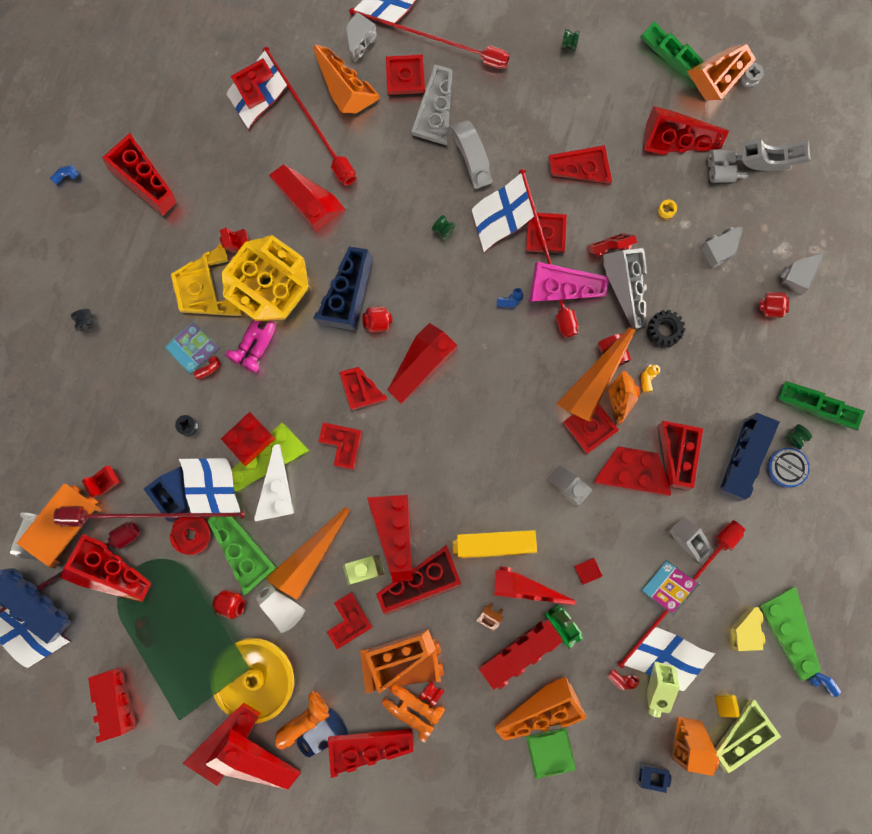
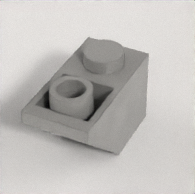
[346,12,377,62]
[701,226,743,268]

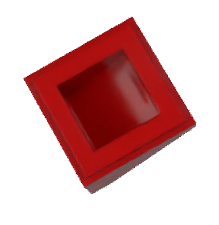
[574,558,603,585]

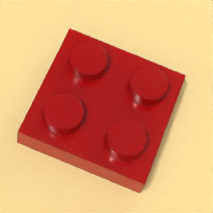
[386,54,425,95]
[526,213,567,254]
[562,404,619,454]
[221,412,275,466]

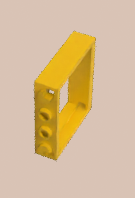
[452,530,537,558]

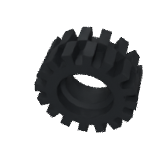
[647,310,685,348]

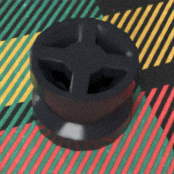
[71,309,95,332]
[175,415,199,437]

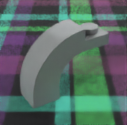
[450,120,493,189]
[741,138,811,171]

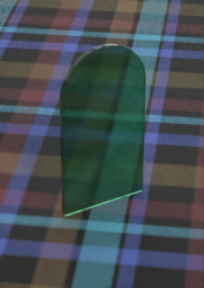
[117,559,250,720]

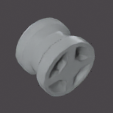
[740,63,764,88]

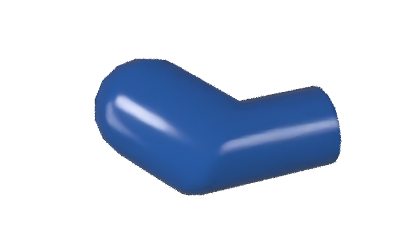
[50,165,79,185]
[497,288,524,308]
[809,673,841,697]

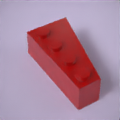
[376,545,462,616]

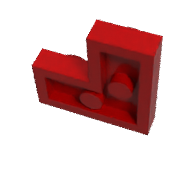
[231,58,274,110]
[587,233,638,256]
[318,422,362,470]
[327,592,373,649]

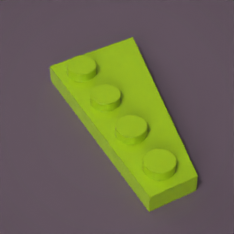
[231,422,310,492]

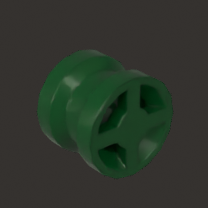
[561,28,580,51]
[431,215,455,240]
[785,424,813,450]

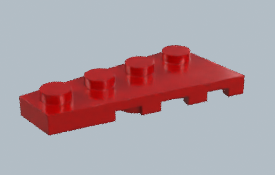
[182,702,261,786]
[328,729,414,778]

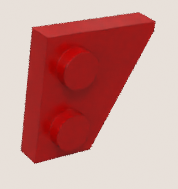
[339,367,387,411]

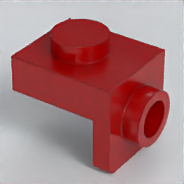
[219,227,249,253]
[81,466,120,497]

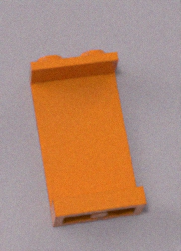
[16,483,102,569]
[360,638,444,693]

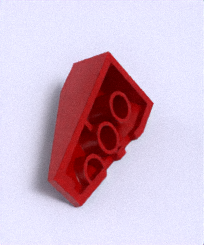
[269,164,345,233]
[387,323,457,404]
[61,534,151,602]
[492,566,576,605]
[206,729,301,790]

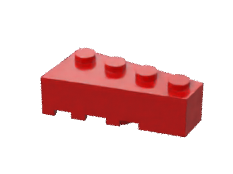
[102,133,176,216]
[367,495,413,582]
[478,618,563,690]

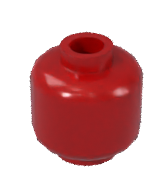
[760,292,790,318]
[362,306,392,333]
[212,590,245,619]

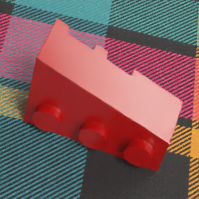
[658,421,704,490]
[88,668,136,743]

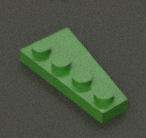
[758,587,821,681]

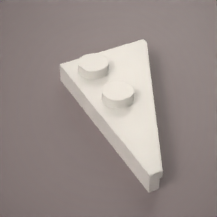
[254,444,294,521]

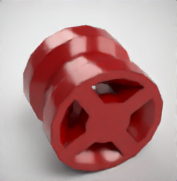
[419,681,444,708]

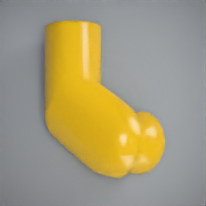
[640,364,660,393]

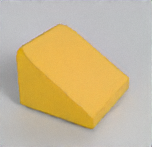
[715,693,740,717]

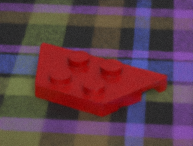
[593,446,671,496]

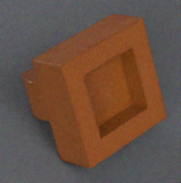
[477,603,503,631]

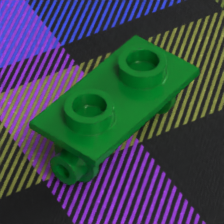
[544,604,583,649]

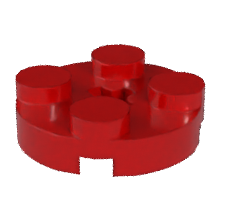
[170,517,212,555]

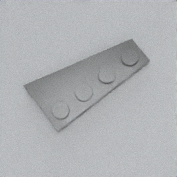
[411,65,453,146]

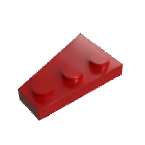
[548,145,612,184]

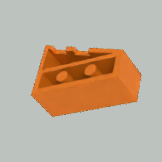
[687,44,756,101]
[672,717,719,776]

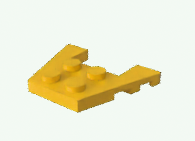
[171,243,242,316]

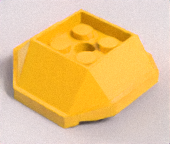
[222,235,309,321]

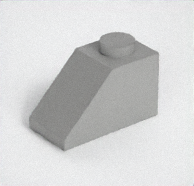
[780,254,823,295]
[546,465,593,507]
[669,517,713,564]

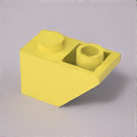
[730,607,765,651]

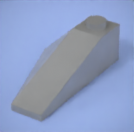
[603,248,647,329]

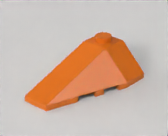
[313,45,380,113]
[608,371,640,426]

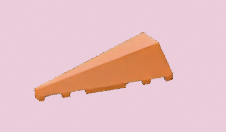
[557,327,636,421]
[266,507,351,600]

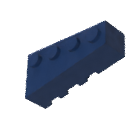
[313,246,373,331]
[718,413,780,501]
[0,568,71,644]

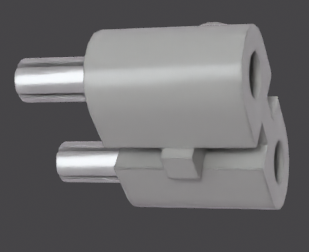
[708,150,748,183]

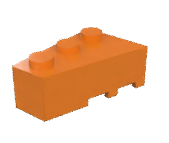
[365,630,435,694]

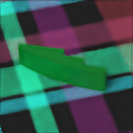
[640,21,704,80]
[779,381,865,431]

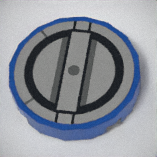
[768,448,810,488]

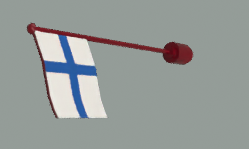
[54,458,245,527]
[0,521,141,668]

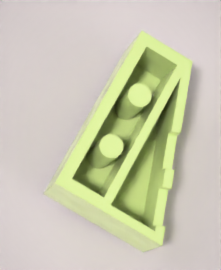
[715,699,781,773]

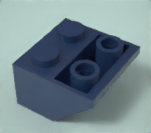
[144,466,190,523]

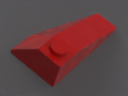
[643,106,729,154]

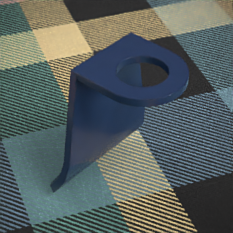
[297,708,348,758]

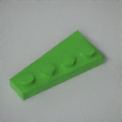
[208,517,276,596]

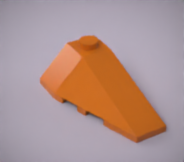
[495,677,587,741]

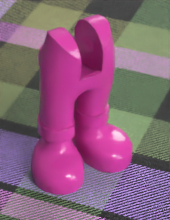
[224,320,276,373]

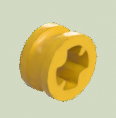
[658,199,677,219]

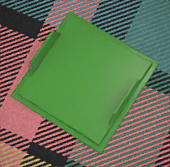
[526,728,576,779]

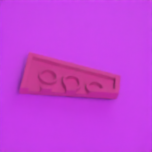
[529,262,609,302]

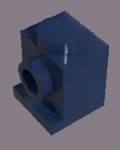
[637,762,672,793]

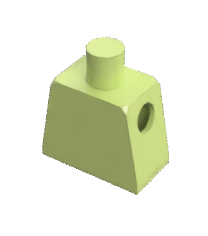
[343,555,385,585]
[647,662,680,717]

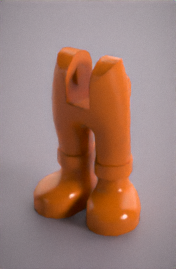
[381,685,445,743]
[275,691,329,750]

